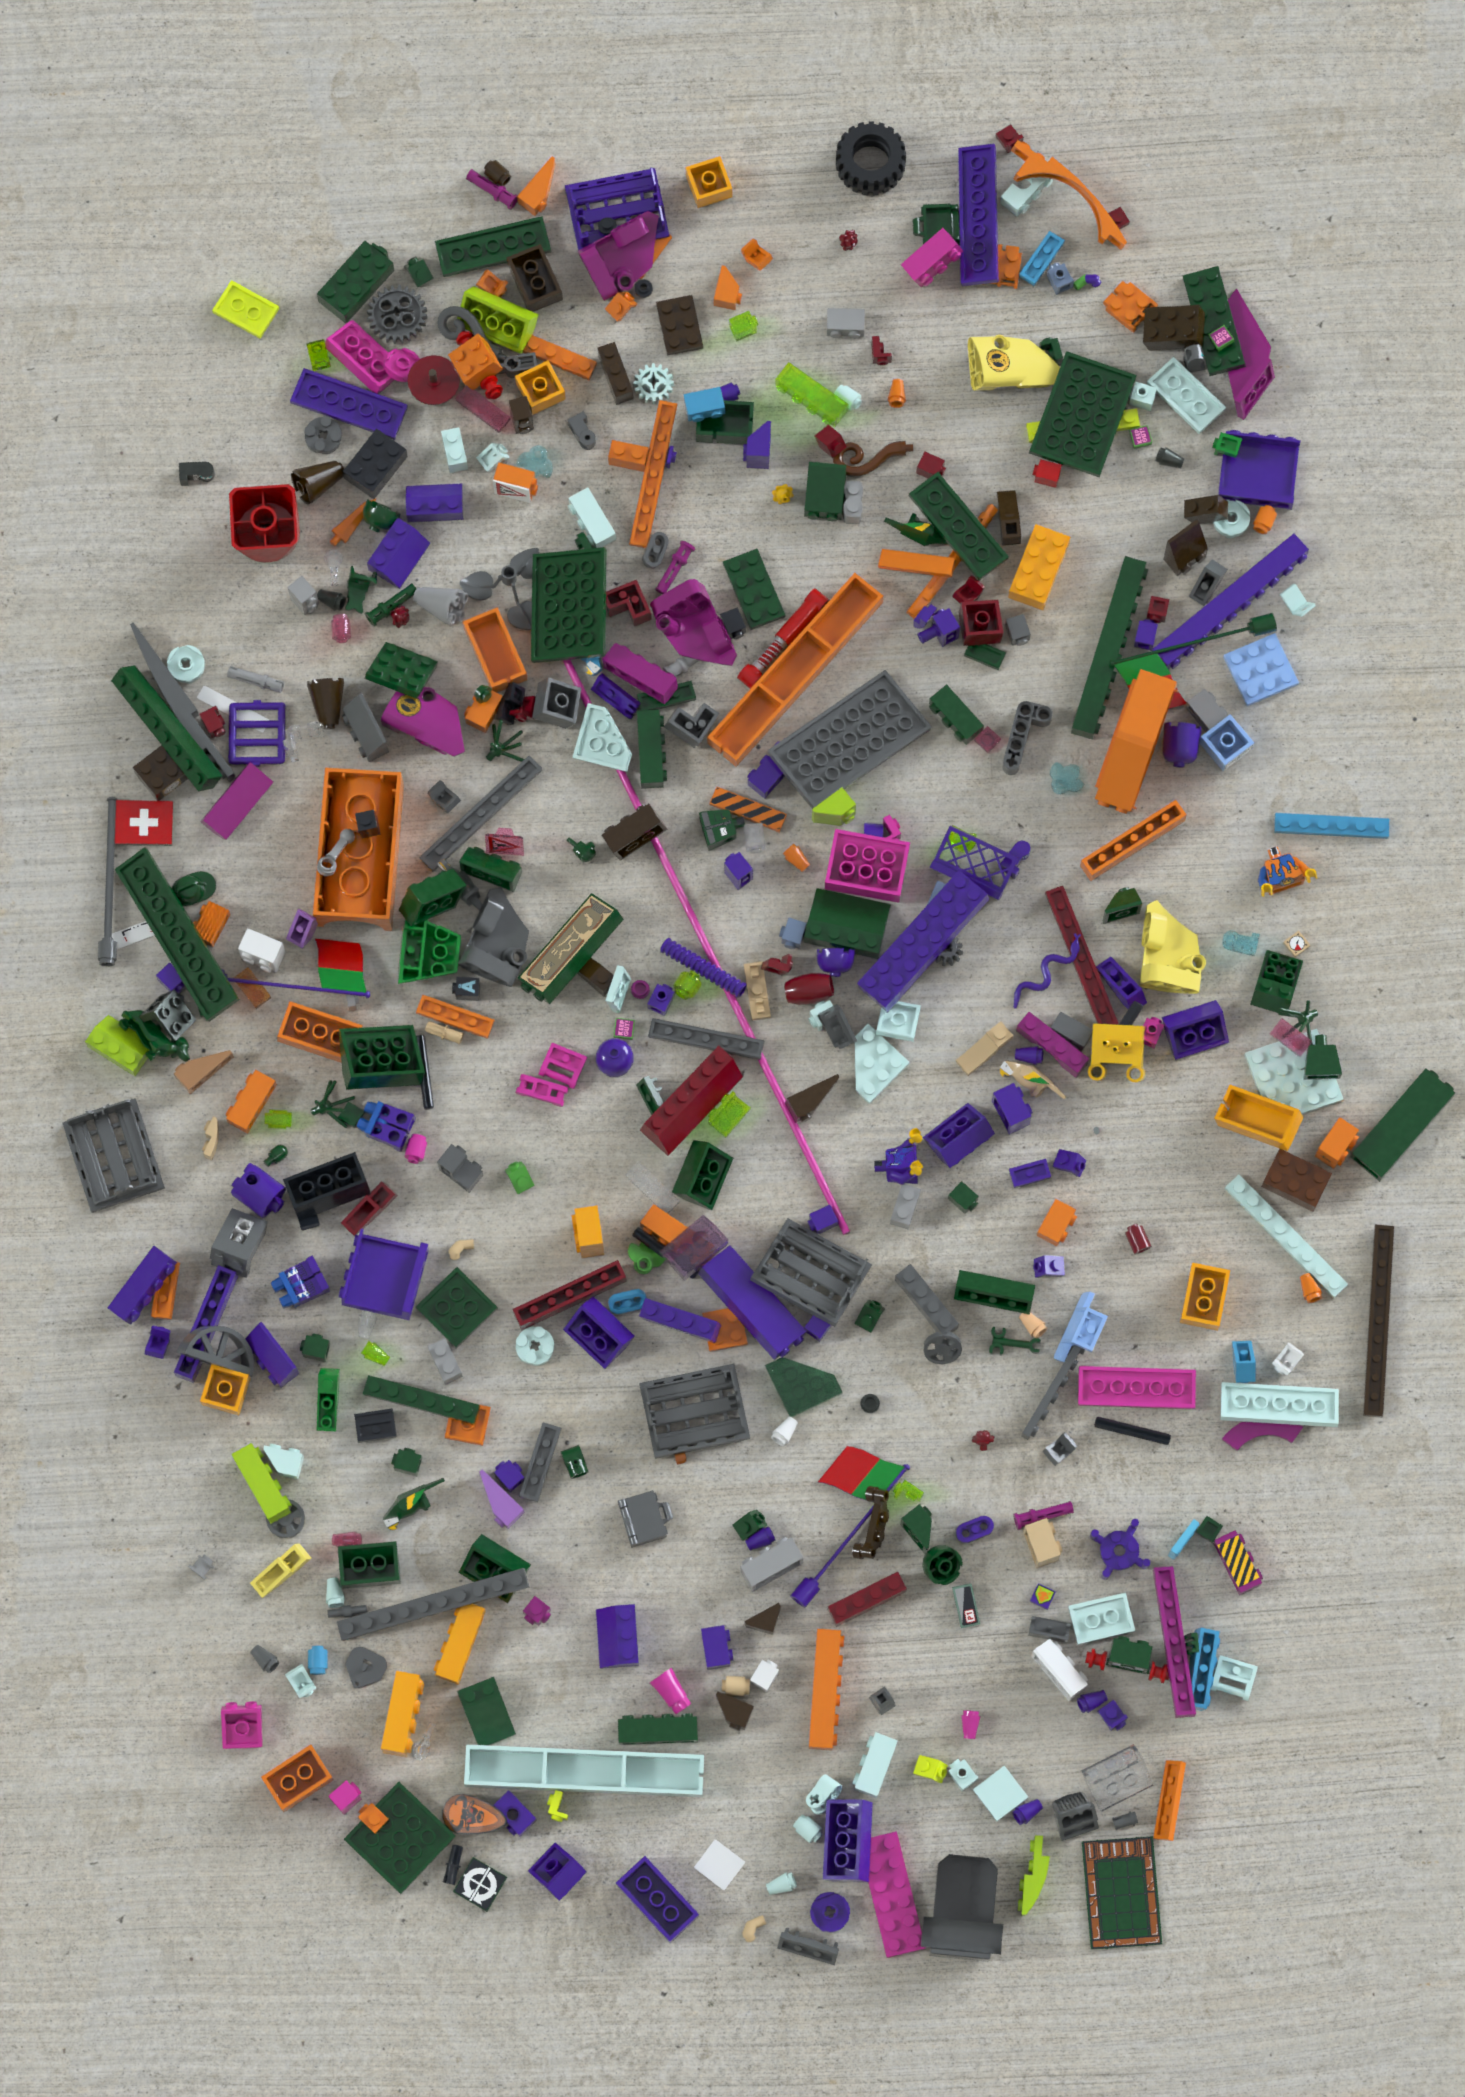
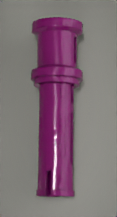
[466,169,518,210]
[655,540,695,595]
[1013,1501,1074,1530]

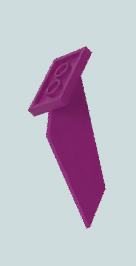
[1228,288,1275,420]

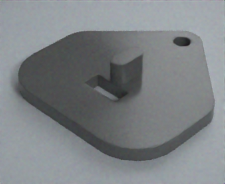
[346,1647,387,1688]

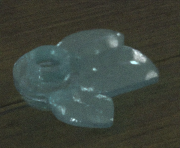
[516,445,553,478]
[1050,762,1085,794]

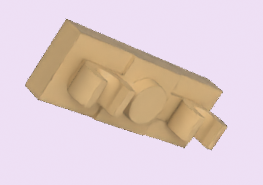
[744,961,771,1021]

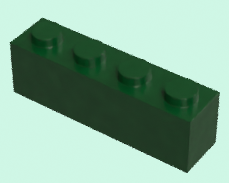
[637,710,667,789]
[954,1270,1035,1315]
[618,1713,698,1745]

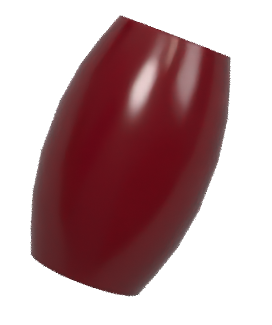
[784,973,834,1005]

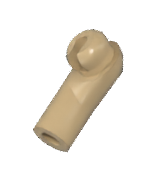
[448,1239,474,1260]
[742,1915,766,1942]

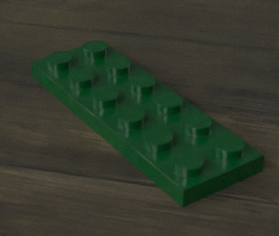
[435,216,551,277]
[1182,266,1246,376]
[908,472,1009,581]

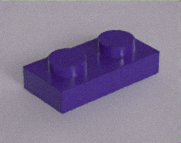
[1009,1159,1051,1188]

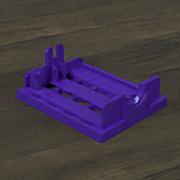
[565,167,670,250]

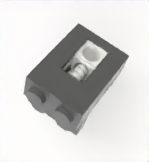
[210,1208,268,1278]

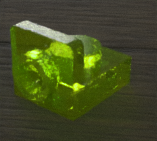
[893,1480,924,1502]

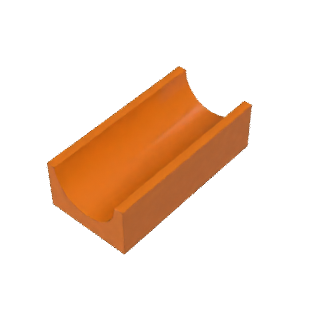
[313,768,404,931]

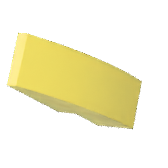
[250,1543,312,1598]

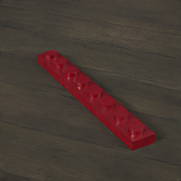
[1045,885,1119,1025]

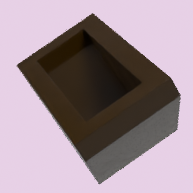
[744,1603,781,1635]

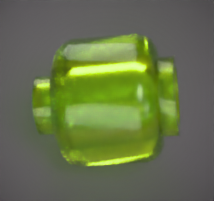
[673,970,702,1000]

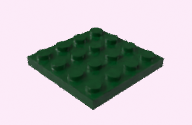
[344,1782,456,1894]

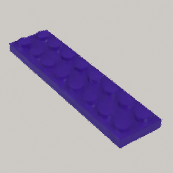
[958,143,999,287]

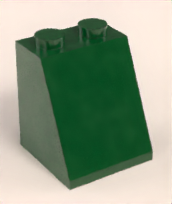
[804,462,846,522]

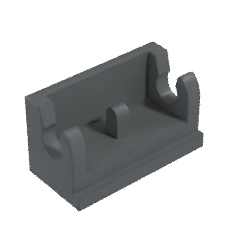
[818,1004,857,1049]
[1051,1011,1093,1052]
[1028,1616,1071,1643]

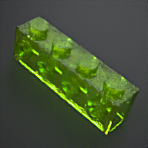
[775,362,849,427]

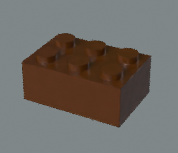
[1261,1149,1332,1212]

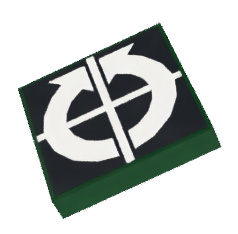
[453,1857,508,1912]

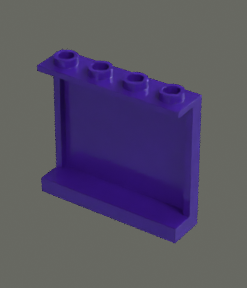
[1218,430,1301,510]
[339,1229,429,1321]

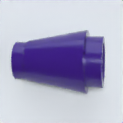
[1015,1046,1044,1065]
[745,1527,776,1551]
[1077,1690,1108,1713]
[1012,1799,1043,1825]

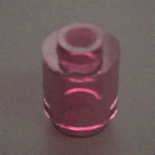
[331,614,351,643]

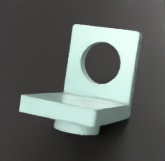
[1280,584,1316,617]

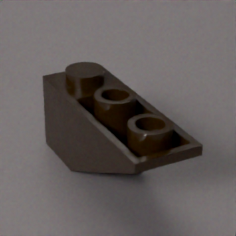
[997,490,1022,546]

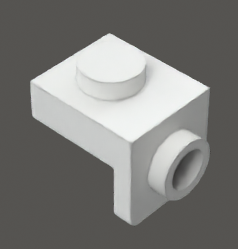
[1272,1343,1304,1375]

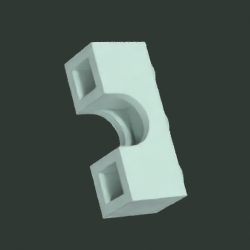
[1000,178,1054,217]

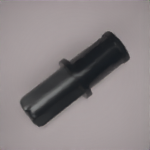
[443,1845,463,1885]

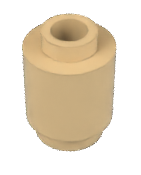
[721,1676,750,1697]

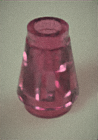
[332,1531,362,1547]

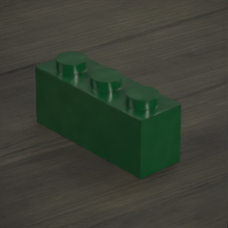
[929,684,984,745]

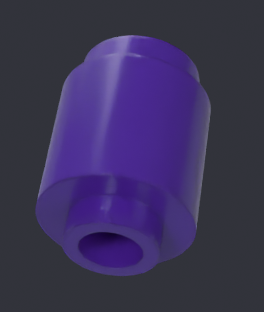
[720,382,741,401]

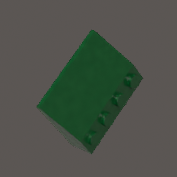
[804,888,891,959]
[339,1025,425,1090]

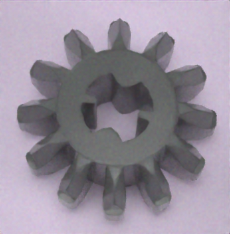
[935,937,963,966]

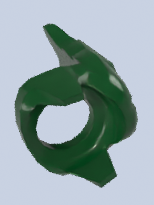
[345,566,377,614]

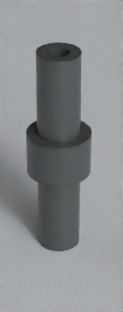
[327,1605,367,1618]

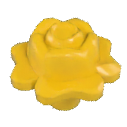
[772,484,794,504]

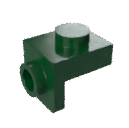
[404,257,433,287]
[854,1300,885,1333]
[732,1509,767,1541]

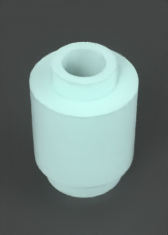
[833,385,862,411]
[793,1814,823,1843]

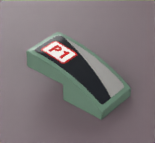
[952,1583,980,1628]

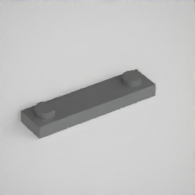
[519,1422,562,1503]

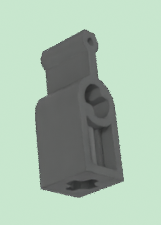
[494,352,537,378]

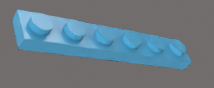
[1274,813,1389,839]

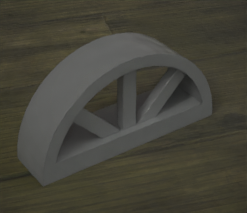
[177,1326,254,1377]

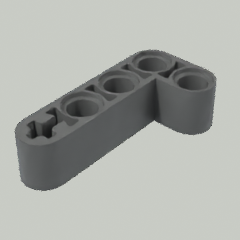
[1003,701,1053,775]

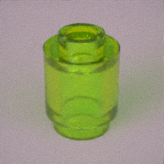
[264,1109,292,1129]

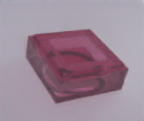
[974,726,1001,753]

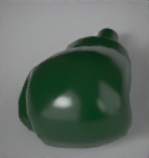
[567,837,596,862]

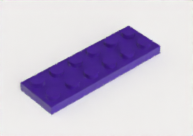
[290,368,408,440]

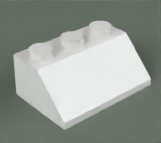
[1031,1639,1088,1701]

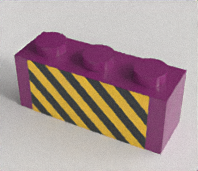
[1213,1530,1263,1596]

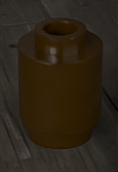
[484,160,512,186]

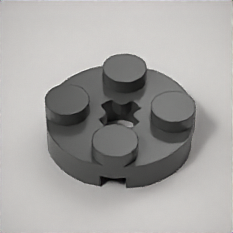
[304,416,342,454]

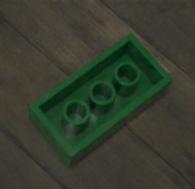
[317,240,394,324]

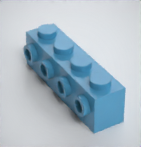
[1189,1628,1220,1711]

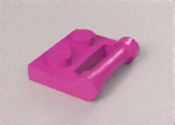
[538,1043,587,1089]

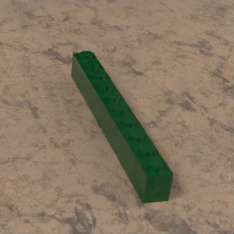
[1071,556,1149,740]

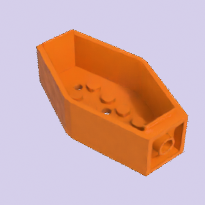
[1095,669,1178,814]

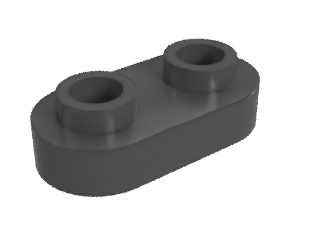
[642,532,669,568]

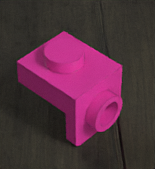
[883,814,901,840]

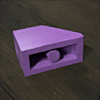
[286,909,318,948]

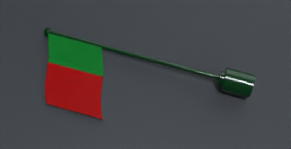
[1109,613,1277,709]

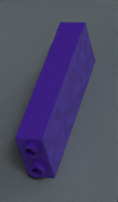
[698,1245,806,1360]

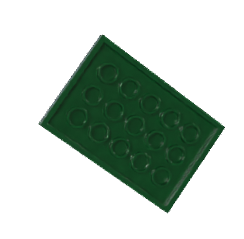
[1029,351,1137,478]
[531,547,607,663]

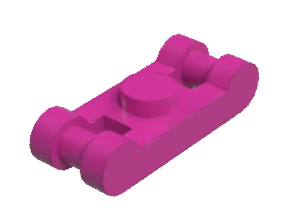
[515,1074,569,1107]

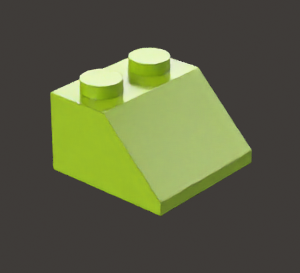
[812,787,856,826]

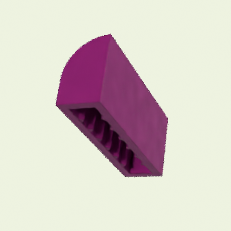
[200,762,273,840]

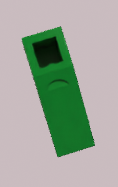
[316,1368,340,1432]

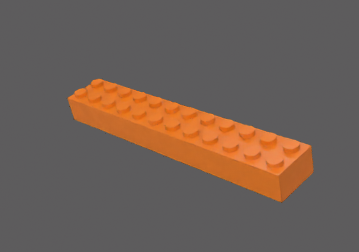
[707,573,884,767]

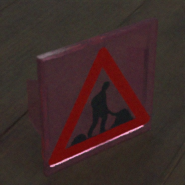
[485,828,524,856]

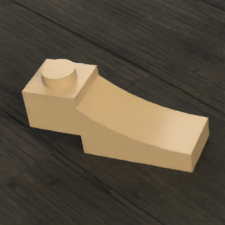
[956,1021,1013,1076]

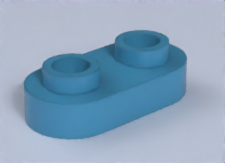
[608,1289,647,1314]

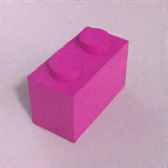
[328,1780,362,1815]

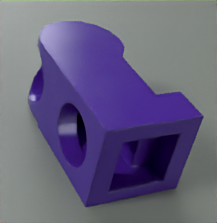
[999,840,1031,879]

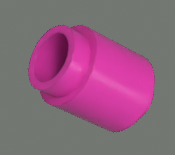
[404,1134,427,1164]

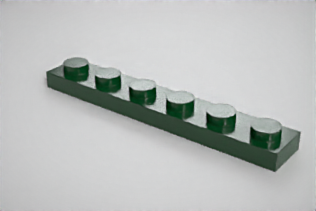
[363,1375,480,1425]

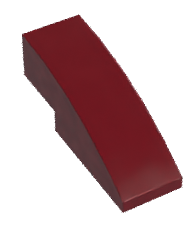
[341,1181,398,1236]

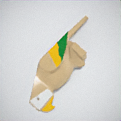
[1000,1060,1066,1099]

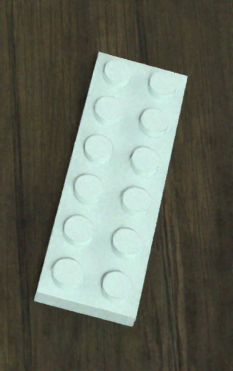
[1220,1382,1339,1427]

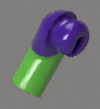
[1073,274,1101,291]

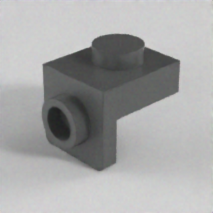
[428,780,461,814]
[1042,1432,1077,1466]

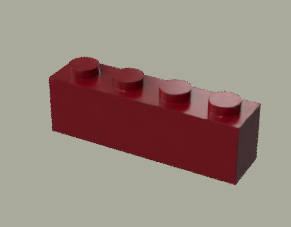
[827,1572,907,1627]

